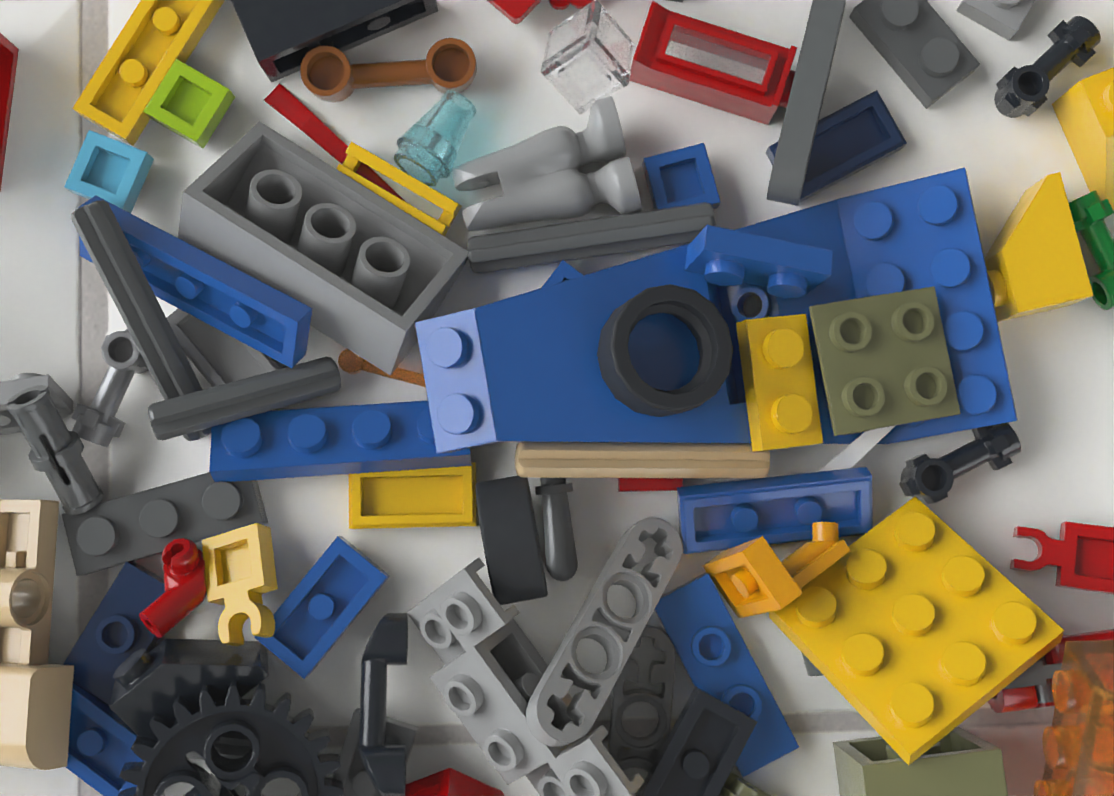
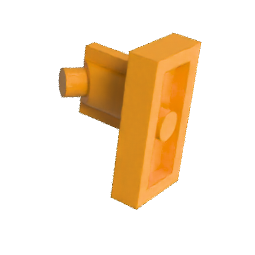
[702,522,851,618]

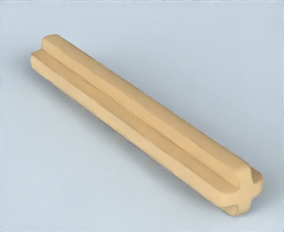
[515,441,770,479]

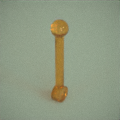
[338,349,426,388]

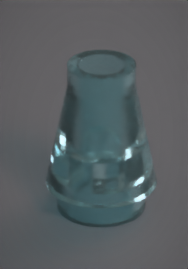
[394,90,477,186]

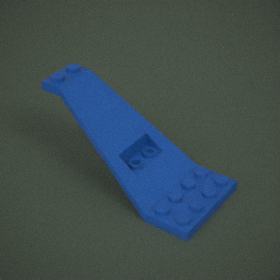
[415,167,1018,453]

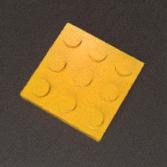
[769,496,1064,765]

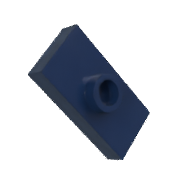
[62,561,165,705]

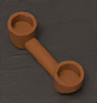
[300,38,477,102]

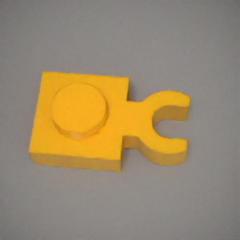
[201,523,278,647]

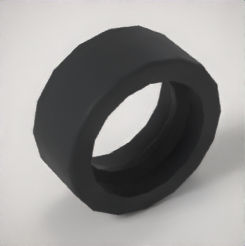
[597,284,733,417]
[476,475,548,605]

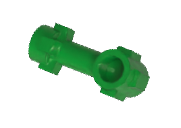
[1069,190,1114,310]

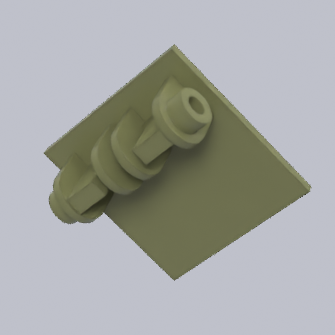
[809,286,961,436]

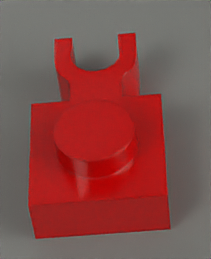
[1010,521,1114,594]

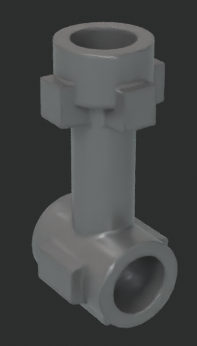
[71,329,149,447]

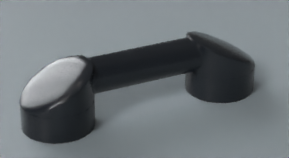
[358,613,408,796]

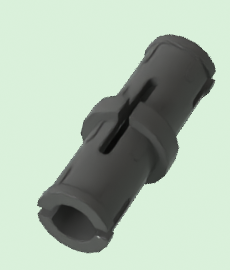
[6,385,104,515]

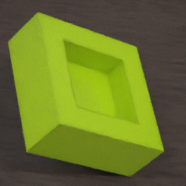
[143,59,235,149]

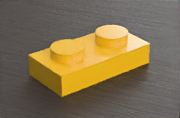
[736,314,823,452]

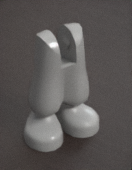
[452,96,642,232]

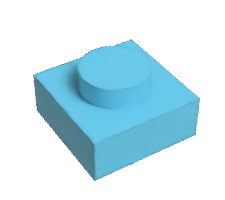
[64,130,154,213]

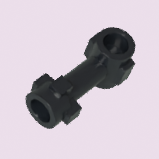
[994,16,1101,118]
[899,423,1021,504]

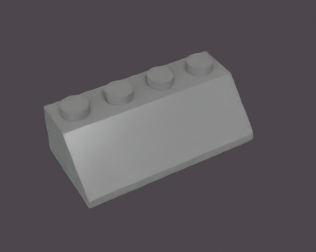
[178,121,468,376]

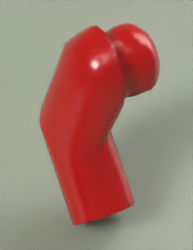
[139,538,207,638]

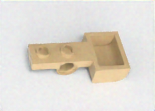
[0,499,74,770]

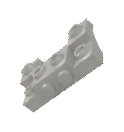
[407,557,645,796]

